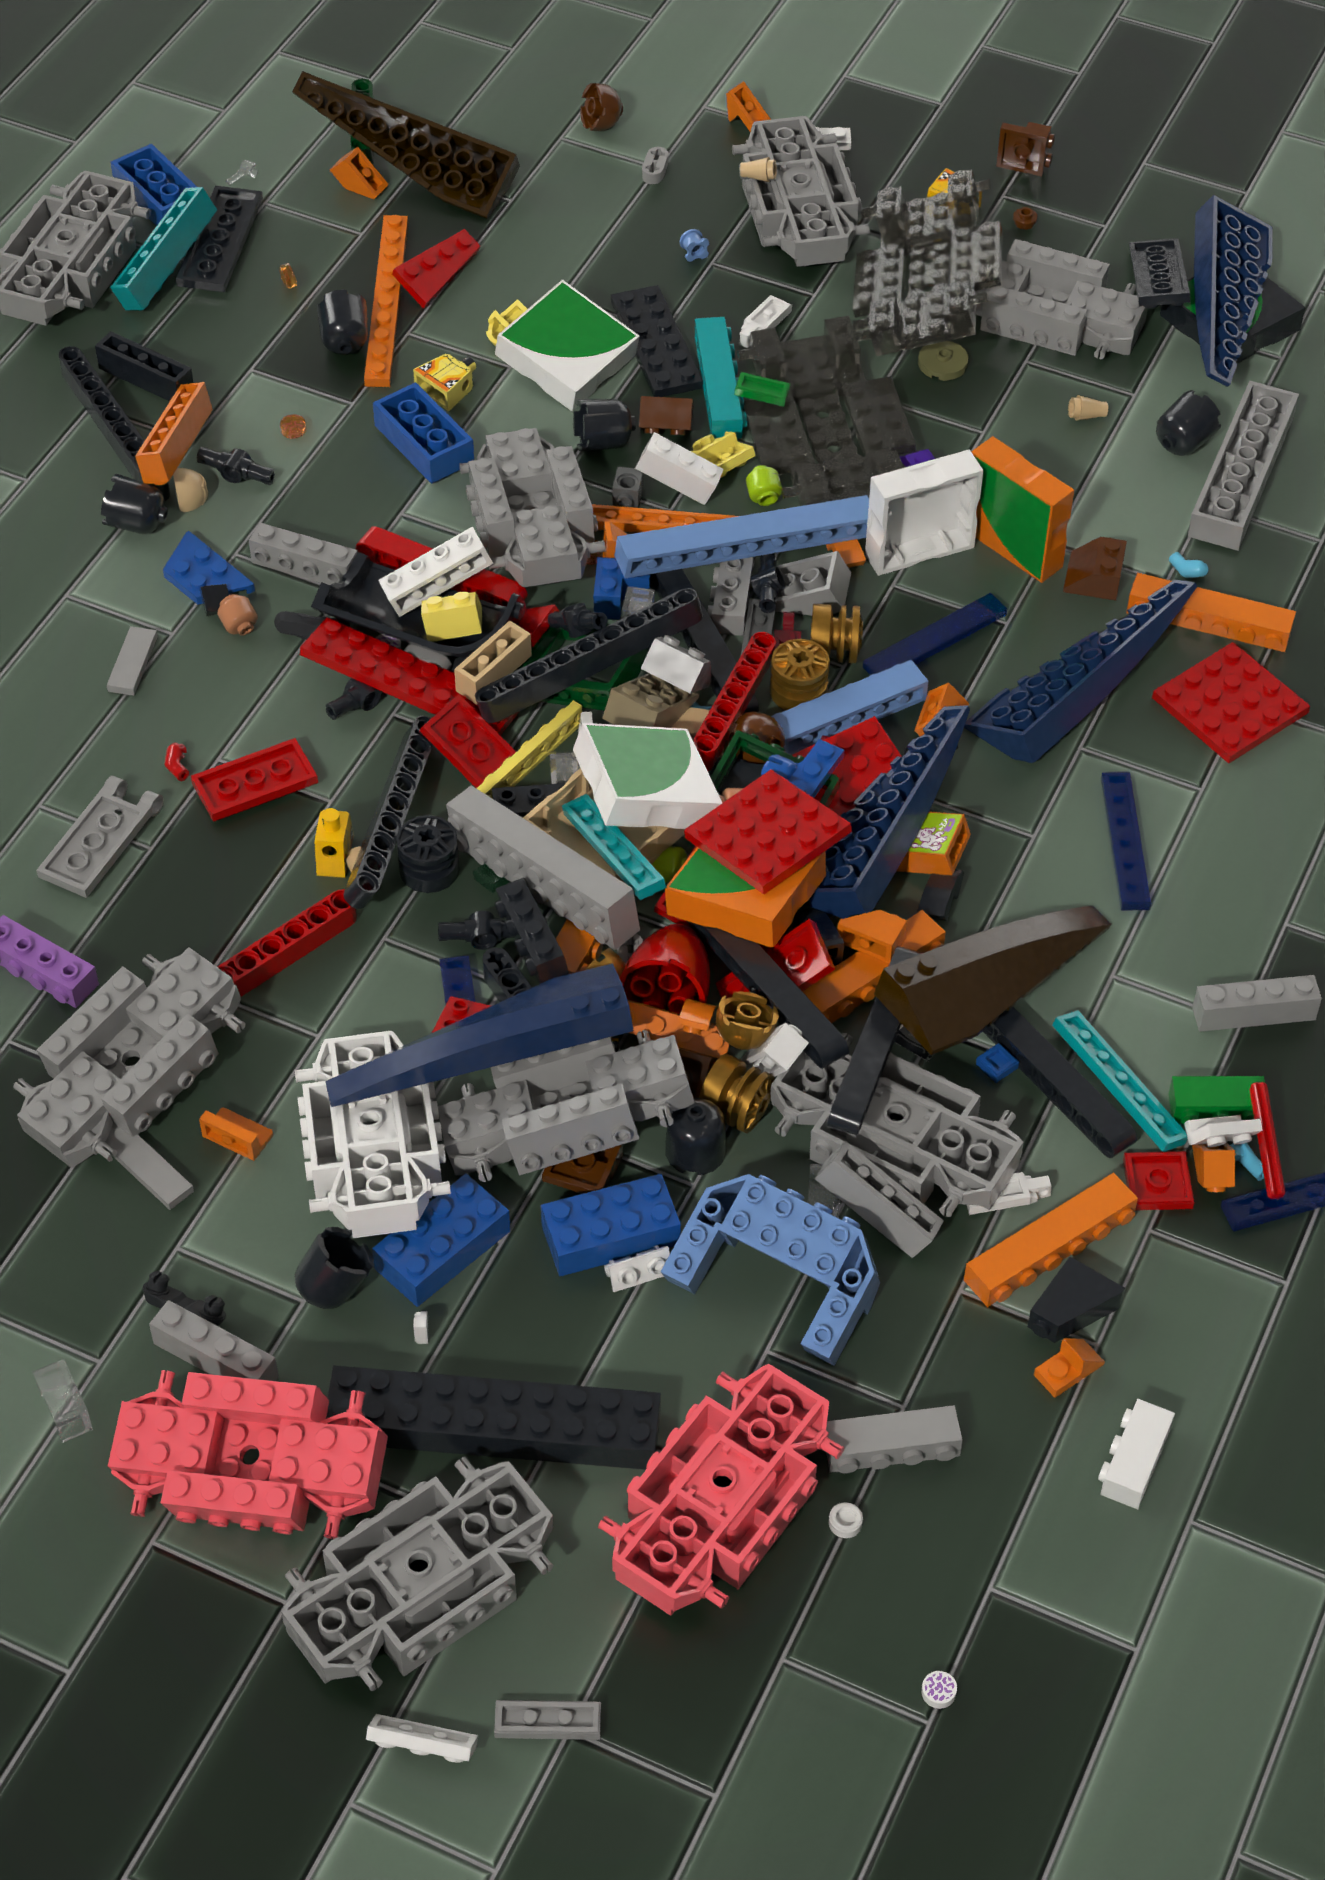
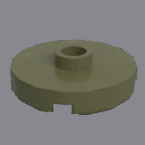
[918,340,969,381]

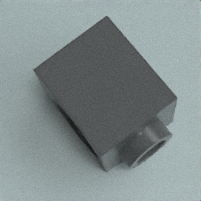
[612,467,644,508]

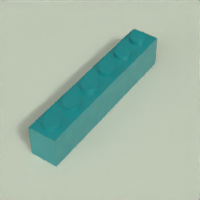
[110,187,217,311]
[694,317,747,439]

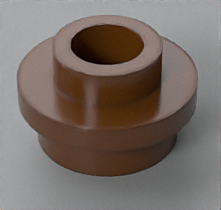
[1013,207,1038,230]

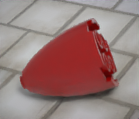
[620,923,710,1014]

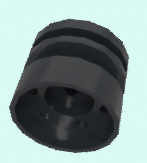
[396,815,460,893]

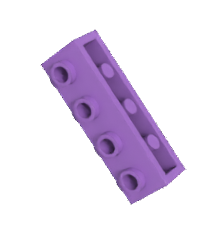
[0,915,99,1008]

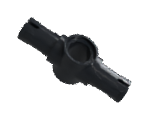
[197,447,275,485]
[751,553,785,613]
[547,603,608,638]
[325,678,382,720]
[438,911,515,950]

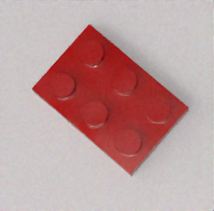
[420,694,516,788]

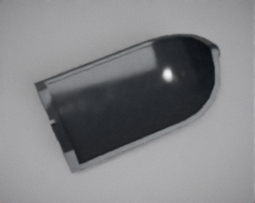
[311,552,526,658]

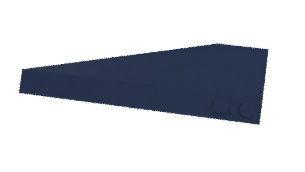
[1194,195,1273,387]
[964,580,1197,763]
[804,705,970,919]
[325,963,634,1107]

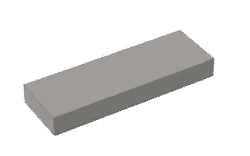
[107,626,158,696]
[494,1700,601,1740]

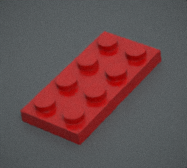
[191,738,318,822]
[715,919,835,999]

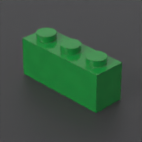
[1168,1076,1265,1124]

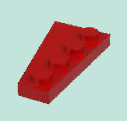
[392,229,480,309]

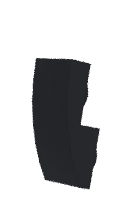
[917,869,964,921]

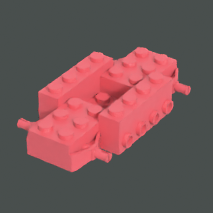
[598,1364,844,1616]
[108,1370,388,1539]

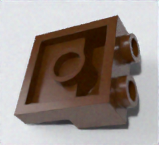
[996,122,1055,176]
[542,1144,623,1194]

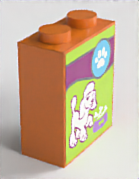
[897,812,971,875]

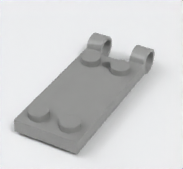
[36,775,163,898]

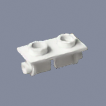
[604,1245,670,1292]

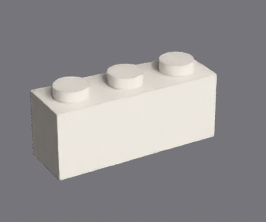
[635,432,724,505]
[741,1023,809,1077]
[1098,1399,1175,1510]

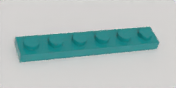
[561,794,666,900]
[1052,1010,1188,1152]

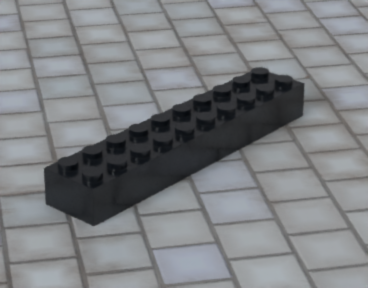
[326,1365,661,1470]

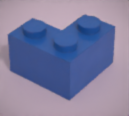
[593,557,651,620]

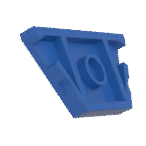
[163,531,255,605]

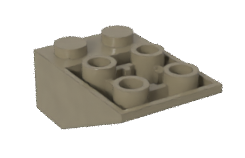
[602,673,700,728]

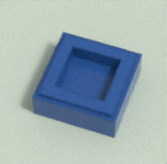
[976,1043,1019,1083]

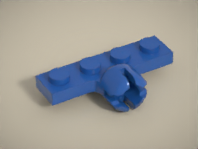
[761,739,845,798]

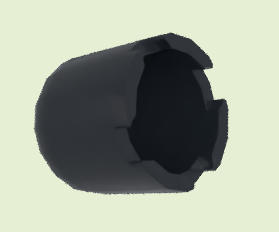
[317,289,368,355]
[1156,390,1221,456]
[573,399,636,451]
[101,474,168,534]
[665,1098,726,1175]
[294,1227,374,1309]

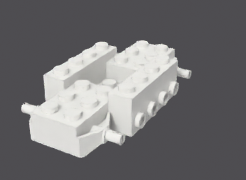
[295,1031,451,1238]

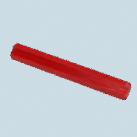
[1249,1082,1285,1199]

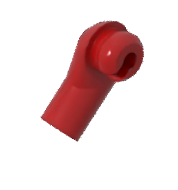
[164,742,189,781]

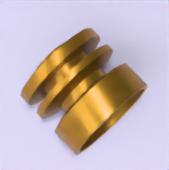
[810,604,863,663]
[770,639,830,710]
[699,1053,775,1134]

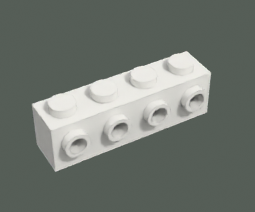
[379,526,493,617]

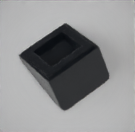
[200,584,229,616]

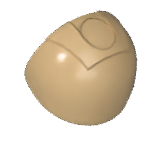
[173,468,208,512]

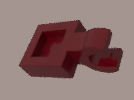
[774,612,801,650]

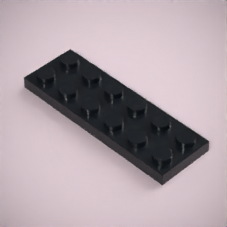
[176,185,263,292]
[1129,238,1190,308]
[611,285,703,397]

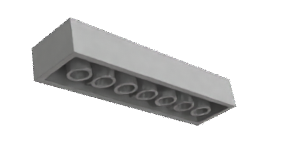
[1188,380,1299,551]
[446,785,640,950]

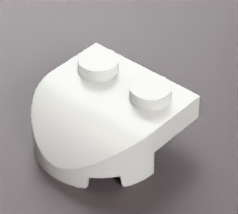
[1184,1115,1263,1147]

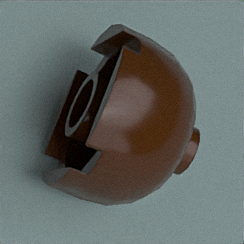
[580,83,623,131]
[729,711,785,764]

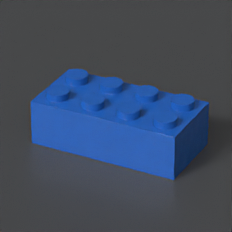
[110,144,197,226]
[373,382,474,484]
[372,1173,510,1307]
[541,1174,681,1277]

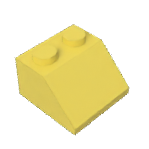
[421,592,482,642]

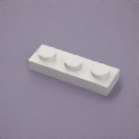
[366,1714,478,1763]

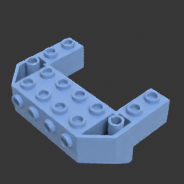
[661,1174,880,1366]

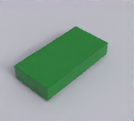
[734,372,790,407]

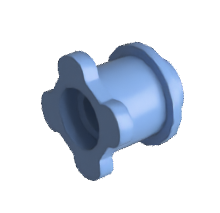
[679,229,709,262]

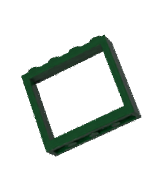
[518,620,650,711]
[711,730,839,808]

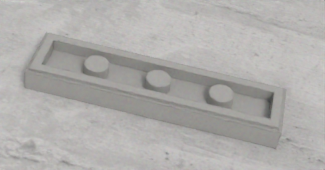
[106,1123,194,1210]

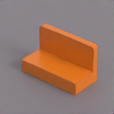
[914,683,969,736]
[199,1107,273,1161]

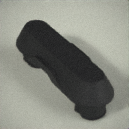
[274,611,350,640]
[142,1271,226,1326]

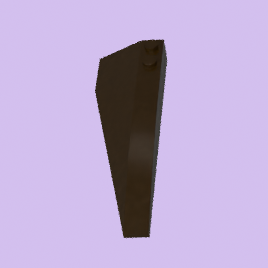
[292,71,520,219]
[874,905,1111,1055]

